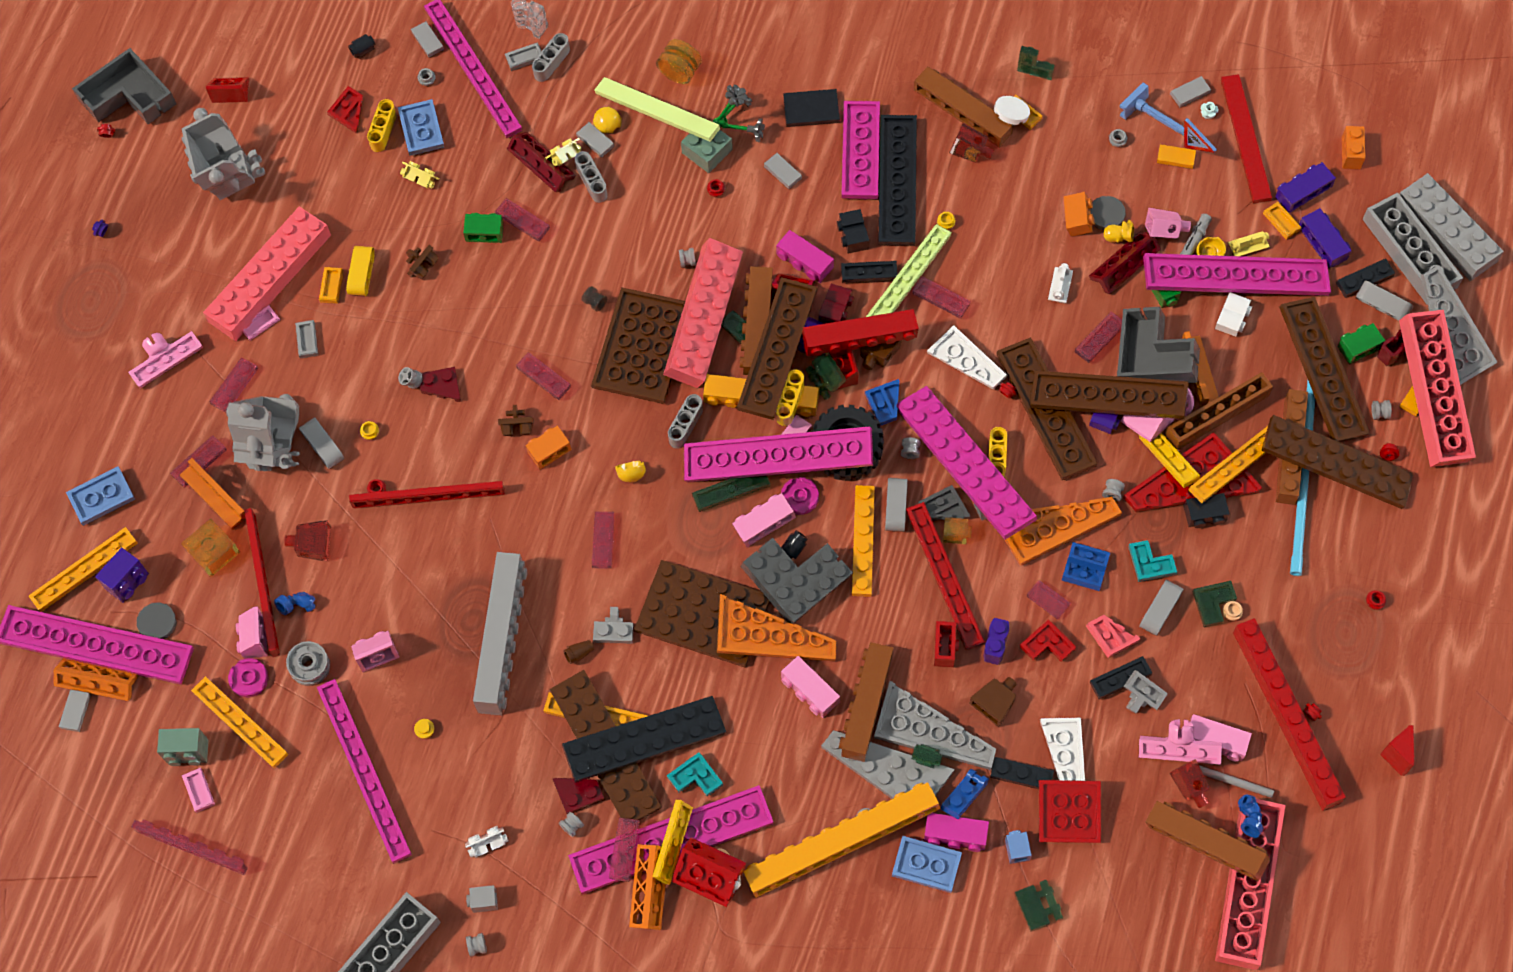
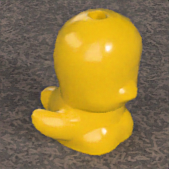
[1104,220,1134,243]

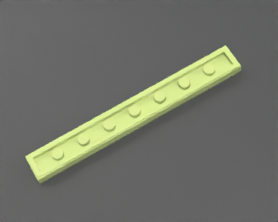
[595,77,720,142]
[866,224,952,317]

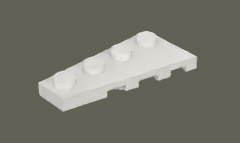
[927,325,1007,390]
[1040,718,1085,781]

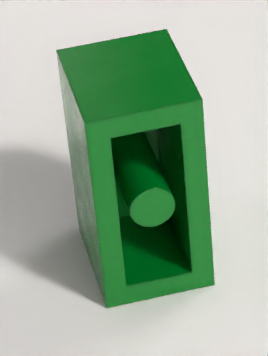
[463,213,504,243]
[1337,323,1385,365]

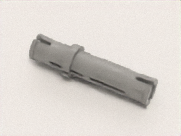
[1180,213,1212,255]

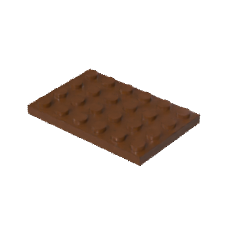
[591,287,685,404]
[634,560,770,668]

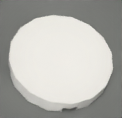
[994,96,1030,125]

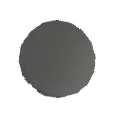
[1090,196,1126,230]
[137,602,177,639]

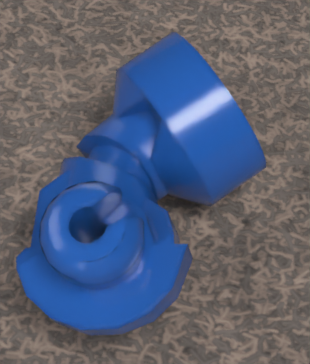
[274,592,316,615]
[1238,794,1263,838]

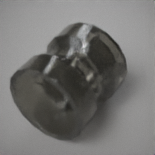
[581,286,607,312]

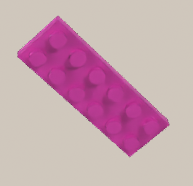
[841,101,880,199]

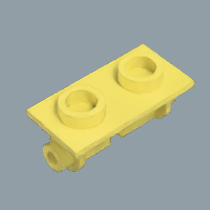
[545,138,581,166]
[400,161,440,189]
[1228,231,1270,256]

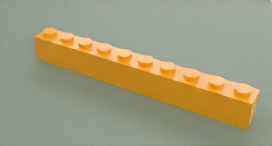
[743,782,940,898]

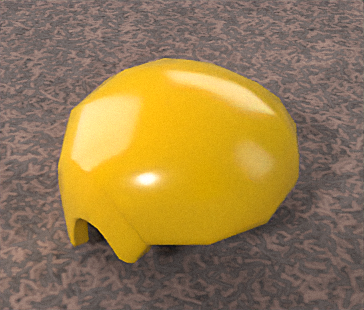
[593,107,622,133]
[1196,237,1226,256]
[615,461,646,483]

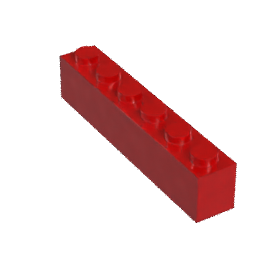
[802,309,919,356]

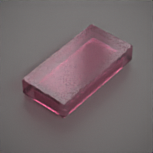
[1027,580,1070,619]

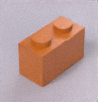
[1342,126,1365,169]
[1063,192,1094,237]
[525,425,572,470]

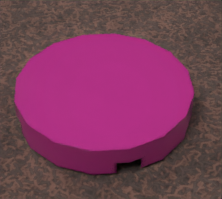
[781,477,819,515]
[228,658,269,698]

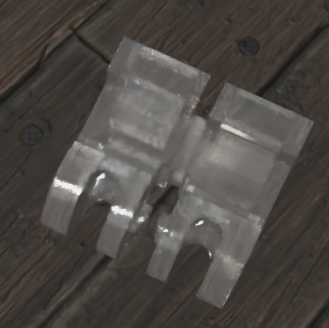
[511,0,548,39]

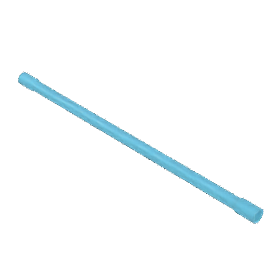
[1290,380,1316,576]

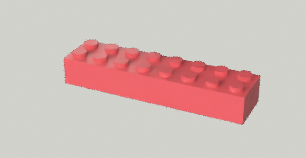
[203,206,331,341]
[663,238,743,388]
[1399,310,1476,467]
[1215,799,1285,970]

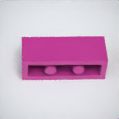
[776,230,834,283]
[924,813,989,852]

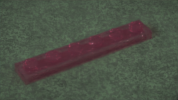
[131,820,248,875]

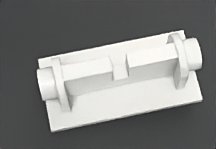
[1048,263,1073,303]
[465,826,508,858]

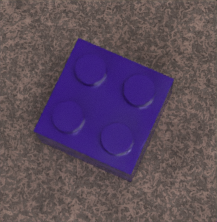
[95,547,149,603]

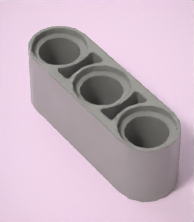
[532,33,570,82]
[575,151,608,203]
[1356,281,1414,321]
[668,394,703,448]
[299,417,345,469]
[885,478,907,532]
[1139,579,1184,636]

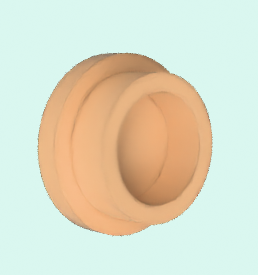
[1223,601,1243,621]

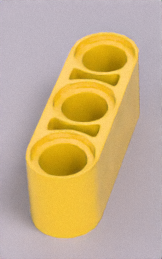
[367,99,397,152]
[347,246,375,296]
[776,370,804,426]
[988,427,1007,478]

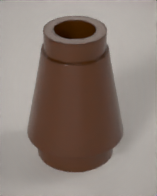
[563,640,594,664]

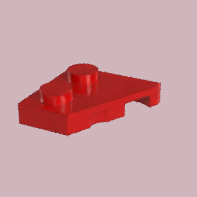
[327,86,363,133]

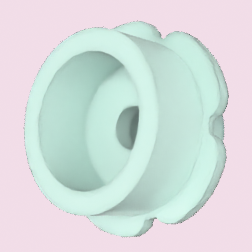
[1200,102,1218,119]

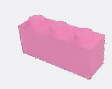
[732,493,796,547]
[781,656,840,718]
[1190,714,1252,761]

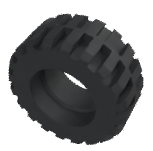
[811,404,884,481]

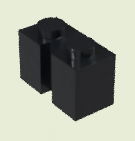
[836,209,869,254]
[1183,493,1230,528]

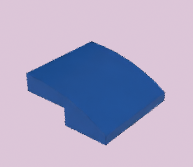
[1062,542,1110,591]

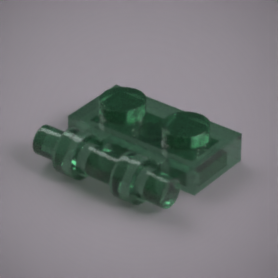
[806,352,847,400]
[1014,880,1063,932]

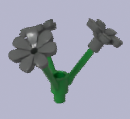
[713,84,765,142]

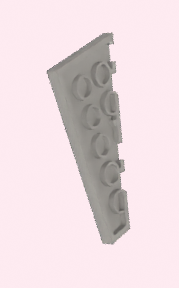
[1421,265,1497,385]
[874,681,996,770]
[821,730,955,799]

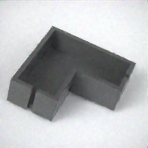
[72,48,176,124]
[1117,307,1200,383]
[740,538,853,624]

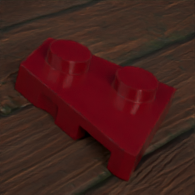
[420,367,461,402]
[553,778,605,814]

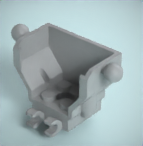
[181,108,265,200]
[226,394,299,471]

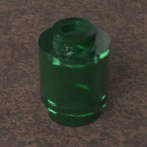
[911,744,943,769]

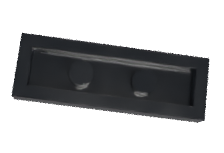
[1336,258,1395,298]
[841,261,897,283]
[1090,656,1152,700]
[990,757,1054,789]

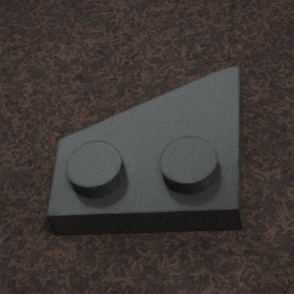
[918,485,970,520]

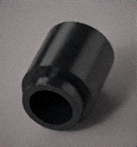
[348,34,376,58]
[781,530,808,559]

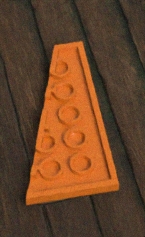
[1005,497,1122,566]
[717,594,836,661]

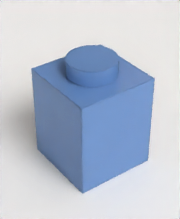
[1005,830,1032,864]

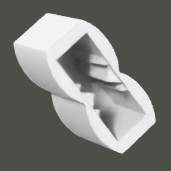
[1215,292,1252,337]

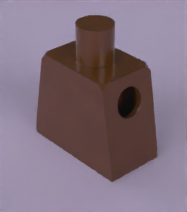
[860,340,902,370]
[969,677,1017,727]

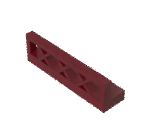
[507,132,576,192]
[1089,231,1161,294]

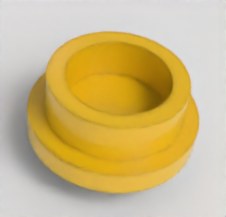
[937,212,956,230]
[360,421,379,440]
[414,719,434,739]

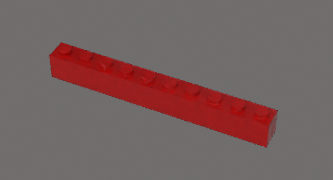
[1233,618,1346,811]

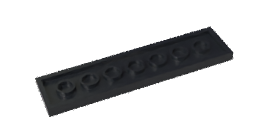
[878,115,917,246]
[562,696,726,783]

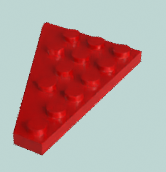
[1123,432,1262,512]

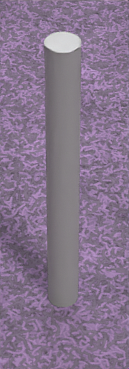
[1193,765,1274,798]

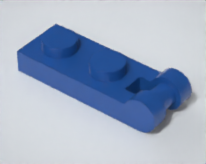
[941,769,989,819]

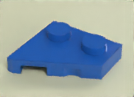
[865,379,900,426]

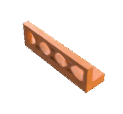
[1182,331,1219,408]
[180,458,246,530]
[53,658,138,701]
[629,844,666,930]

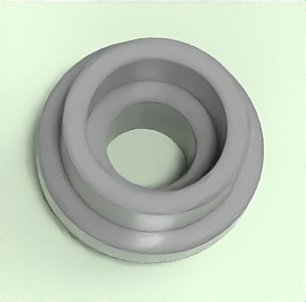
[417,68,435,86]
[1109,129,1127,147]

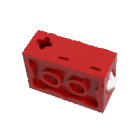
[671,837,746,907]

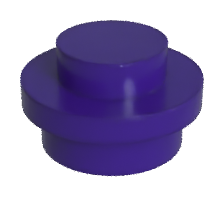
[92,219,108,237]

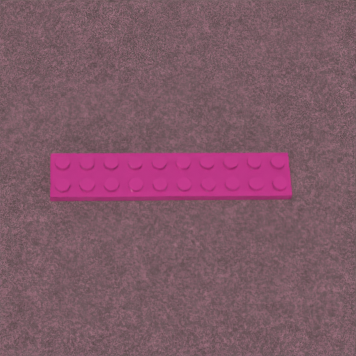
[1143,253,1331,296]
[896,386,1037,540]
[684,427,873,482]
[0,605,194,685]
[568,785,774,895]

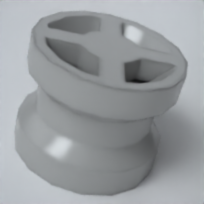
[679,248,696,268]
[398,367,422,389]
[1371,400,1392,420]
[901,437,921,459]
[1102,479,1125,502]
[558,812,584,837]
[466,933,487,957]

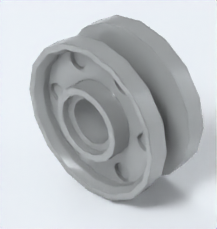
[286,641,330,686]

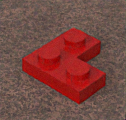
[1020,619,1076,662]

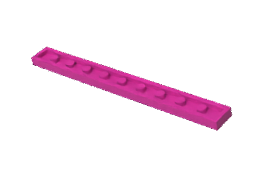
[424,0,522,138]
[317,679,412,864]

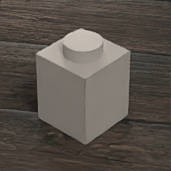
[466,885,498,913]

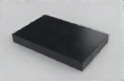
[783,89,840,127]

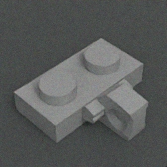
[593,607,634,644]
[1123,670,1168,713]

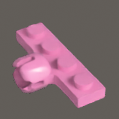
[128,331,203,389]
[1139,719,1222,764]

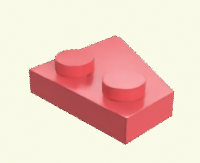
[1086,615,1140,658]

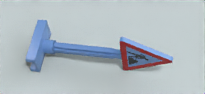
[1120,83,1217,153]

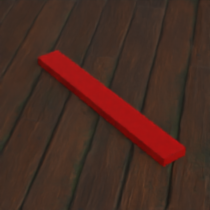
[1221,74,1272,203]
[349,481,505,508]
[906,502,985,650]
[244,508,280,657]

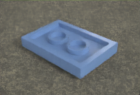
[398,99,444,156]
[66,466,135,526]
[892,836,962,893]

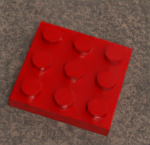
[1038,780,1101,843]

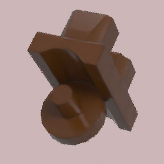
[406,245,439,279]
[498,405,534,436]

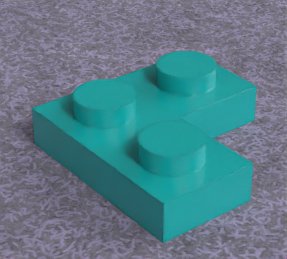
[1128,540,1177,582]
[667,752,723,797]

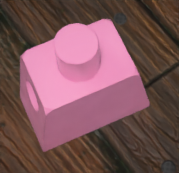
[1145,208,1191,238]

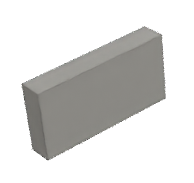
[411,21,444,57]
[505,42,542,71]
[1170,76,1211,108]
[576,122,614,158]
[764,153,802,189]
[295,320,318,359]
[59,690,91,732]

